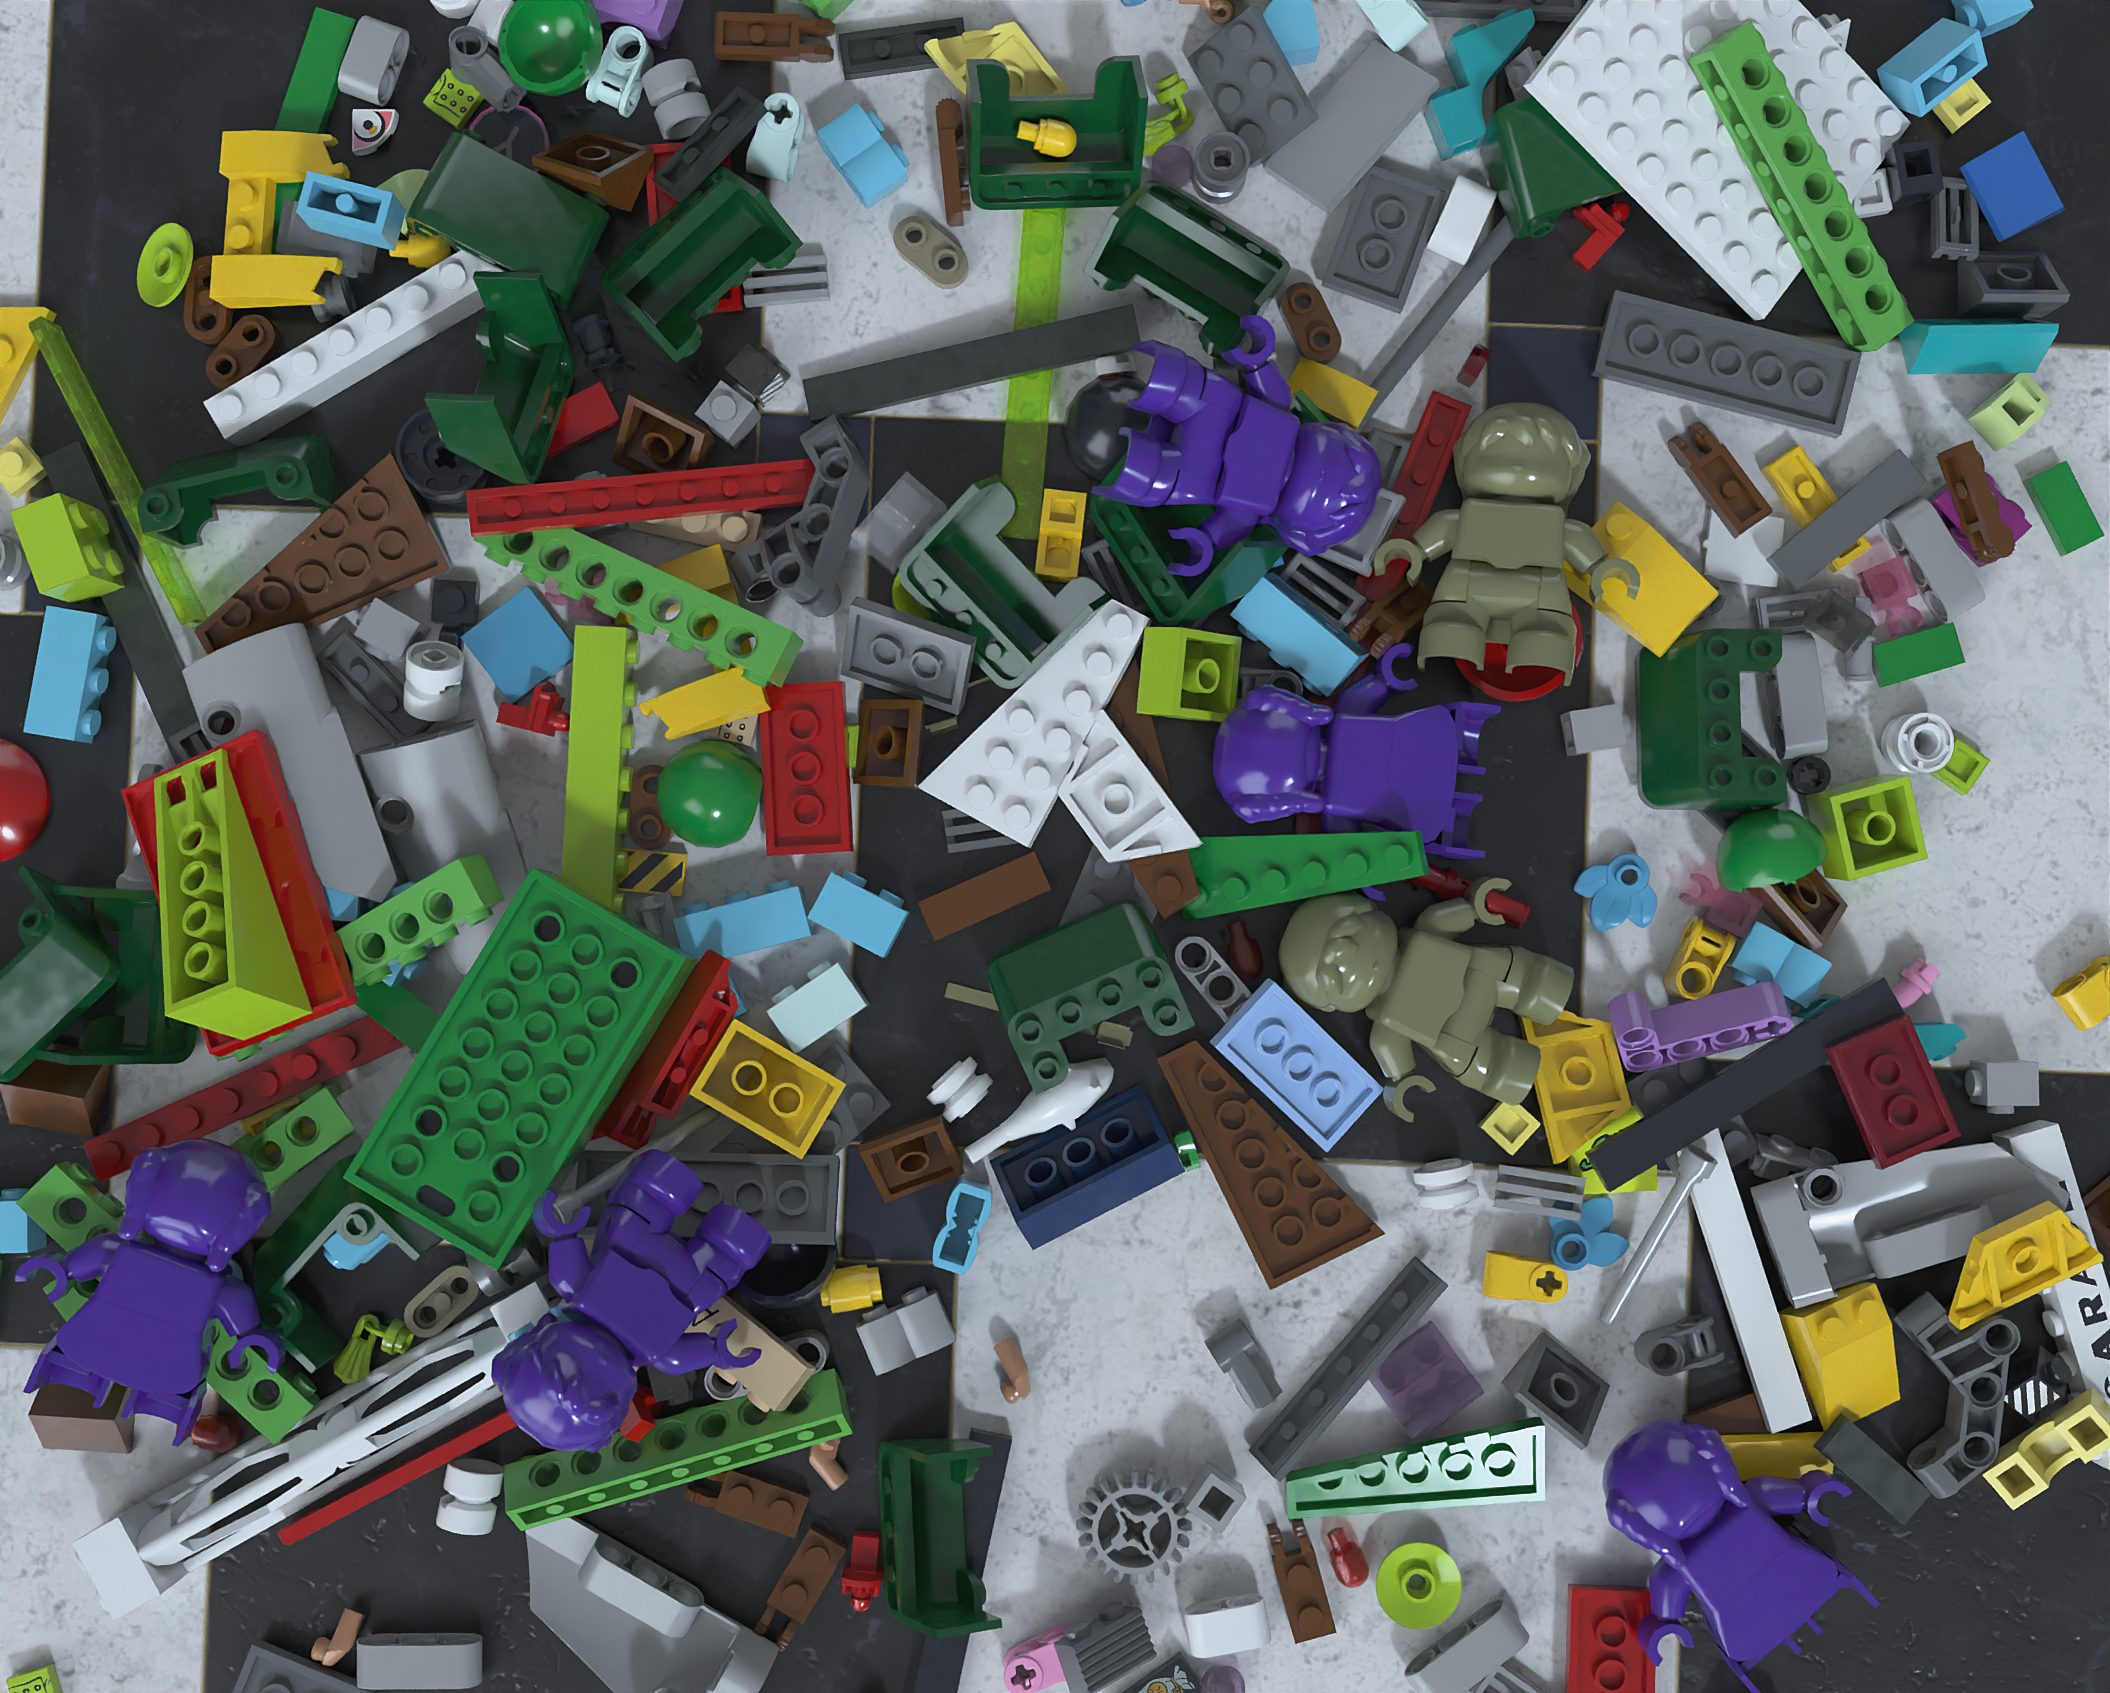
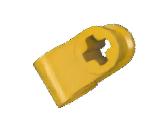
[1663,916,1736,1000]
[2051,955,2110,1031]
[1481,1250,1569,1303]

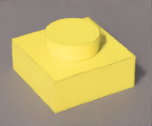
[1932,78,1991,134]
[0,436,47,498]
[1478,1101,1541,1156]

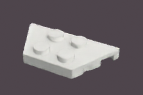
[1057,709,1203,863]

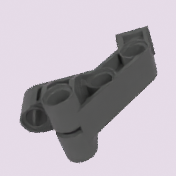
[729,413,870,617]
[1892,1290,2021,1499]

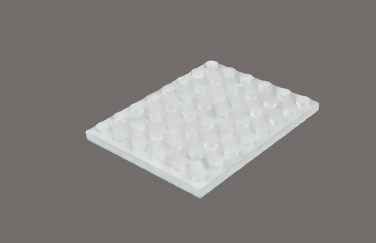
[1523,0,1911,321]

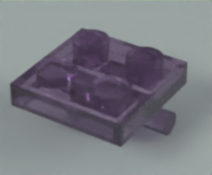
[1368,1320,1485,1443]

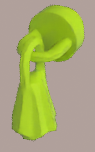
[1143,72,1194,157]
[333,1314,414,1385]

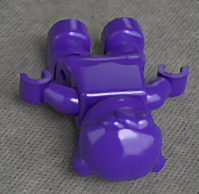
[1091,315,1381,576]
[1212,643,1501,902]
[15,1138,286,1447]
[491,1149,772,1453]
[1602,1419,1881,1693]

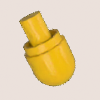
[1016,118,1077,157]
[389,234,451,269]

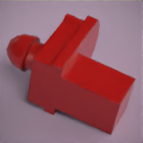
[1571,201,1630,273]
[496,681,570,737]
[619,1383,664,1442]
[841,1530,883,1612]

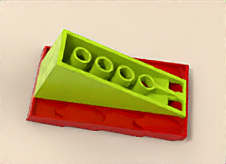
[121,729,358,1057]

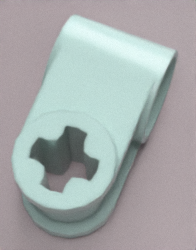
[1355,0,1430,53]
[586,26,655,118]
[746,92,805,184]

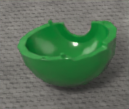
[498,0,603,96]
[657,739,763,848]
[1715,808,1828,893]

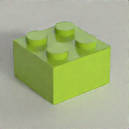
[10,493,125,605]
[1136,627,1242,722]
[1806,774,1928,881]

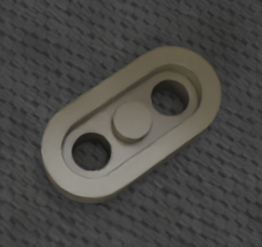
[893,216,969,289]
[404,1263,482,1338]

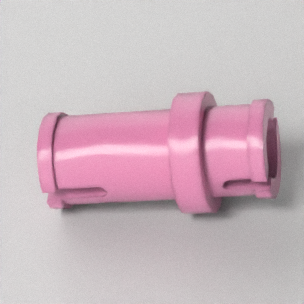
[1891,957,1941,1013]

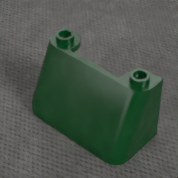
[1480,96,1626,240]
[405,128,610,310]
[137,431,343,550]

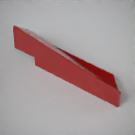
[597,949,738,1150]

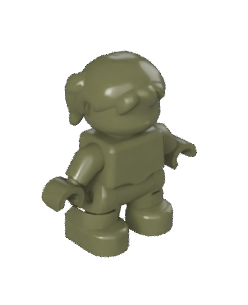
[1374,402,1640,686]
[1279,876,1574,1122]

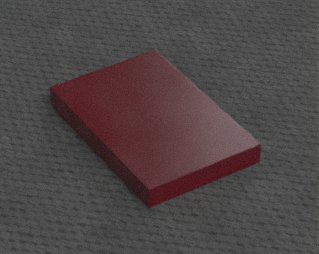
[1824,1014,1961,1170]

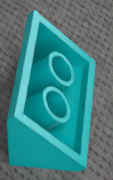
[1898,318,2059,375]

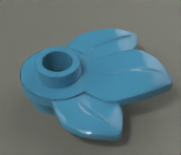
[1573,853,1657,931]
[1549,1197,1630,1271]

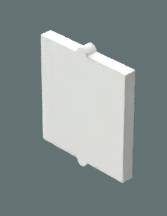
[1701,509,1785,588]

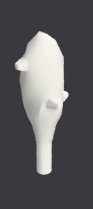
[964,1057,1114,1163]

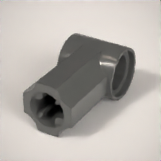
[448,26,527,113]
[1204,1318,1283,1411]

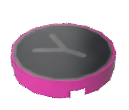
[469,105,552,176]

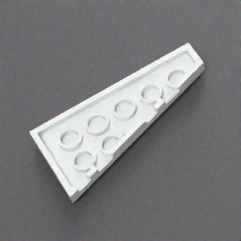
[917,599,1152,848]

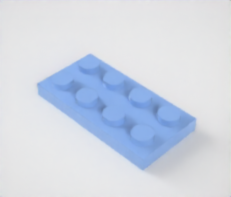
[1210,978,1384,1152]

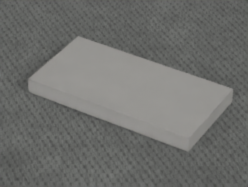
[1264,39,1440,215]

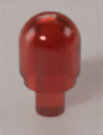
[1226,921,1264,982]
[176,1414,240,1452]
[1327,1527,1369,1588]

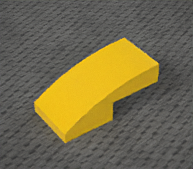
[1287,357,1378,431]
[1035,489,1087,583]

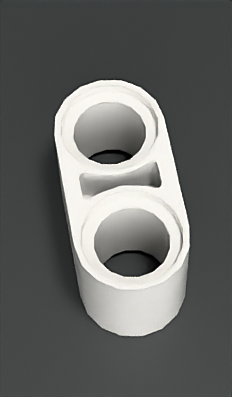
[1425,174,1498,266]
[1183,1593,1271,1658]

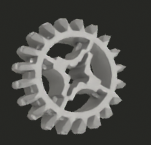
[1076,1465,1192,1587]

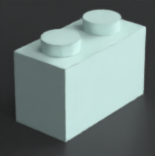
[766,960,870,1054]

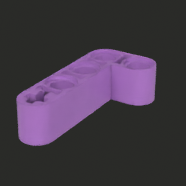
[1607,981,1793,1072]

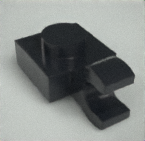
[431,579,481,653]

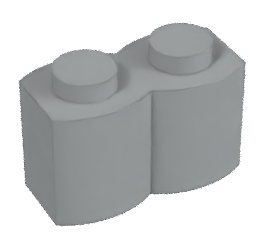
[856,1286,956,1376]

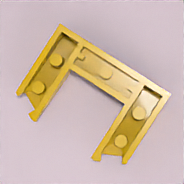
[209,130,350,309]
[615,543,771,741]

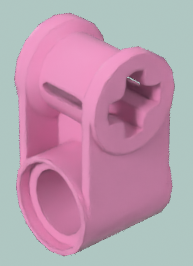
[1003,1624,1071,1693]

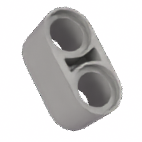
[338,15,410,107]

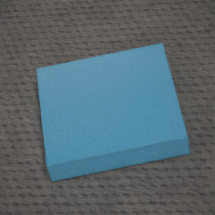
[460,586,574,705]

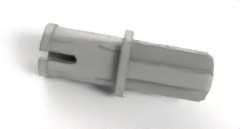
[1841,596,1876,682]

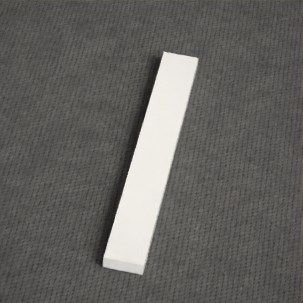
[1661,1104,1813,1434]

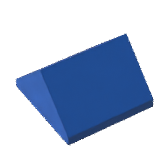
[1959,131,2066,243]

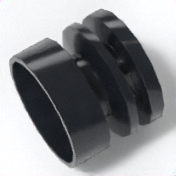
[395,407,495,507]

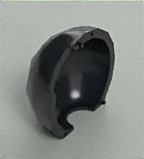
[1062,374,1151,480]
[736,1239,838,1309]

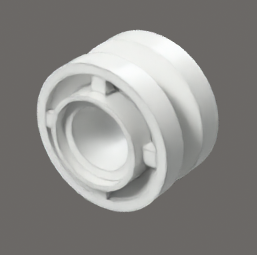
[1881,713,1954,773]
[926,1056,993,1122]
[1413,1158,1479,1209]

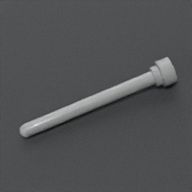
[553,1105,722,1224]
[1599,1145,1718,1327]

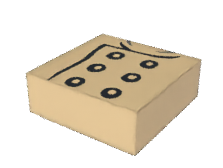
[709,713,760,747]

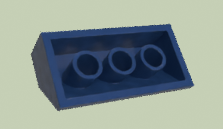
[989,1083,1186,1250]

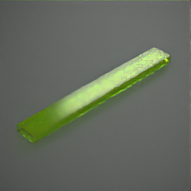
[999,208,1066,540]
[28,316,208,629]

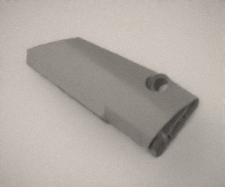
[182,623,397,904]
[355,719,528,976]
[1750,1142,2071,1309]
[525,1516,780,1693]

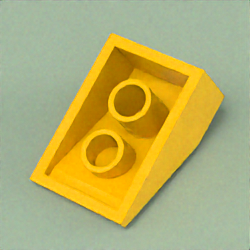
[1562,501,1718,657]
[689,1018,846,1160]
[1778,1281,1900,1432]

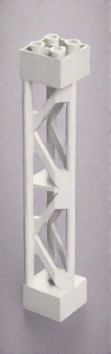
[72,1271,562,1621]

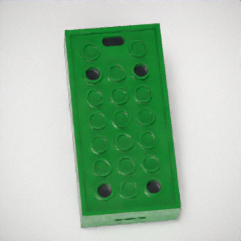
[343,867,698,1271]

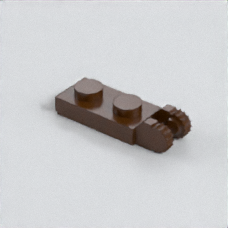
[714,11,835,63]
[935,97,971,227]
[1667,421,1773,539]
[1936,440,2016,563]
[1349,578,1435,659]
[683,1468,810,1538]
[1266,1518,1337,1644]
[753,1524,848,1652]

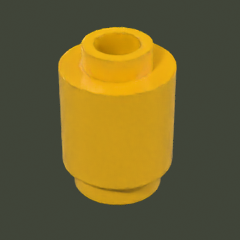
[820,1264,883,1314]

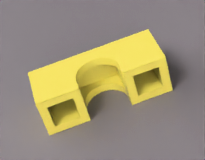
[1982,1387,2110,1510]

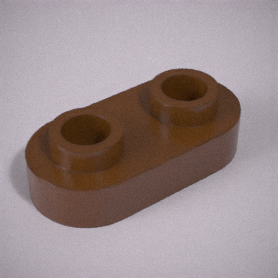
[183,256,233,344]
[1279,282,1342,365]
[206,314,280,390]
[629,765,674,850]

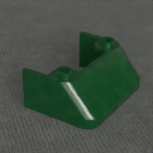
[424,271,574,485]
[0,865,121,1082]
[36,885,197,1065]
[252,1154,444,1374]
[877,1438,1002,1639]

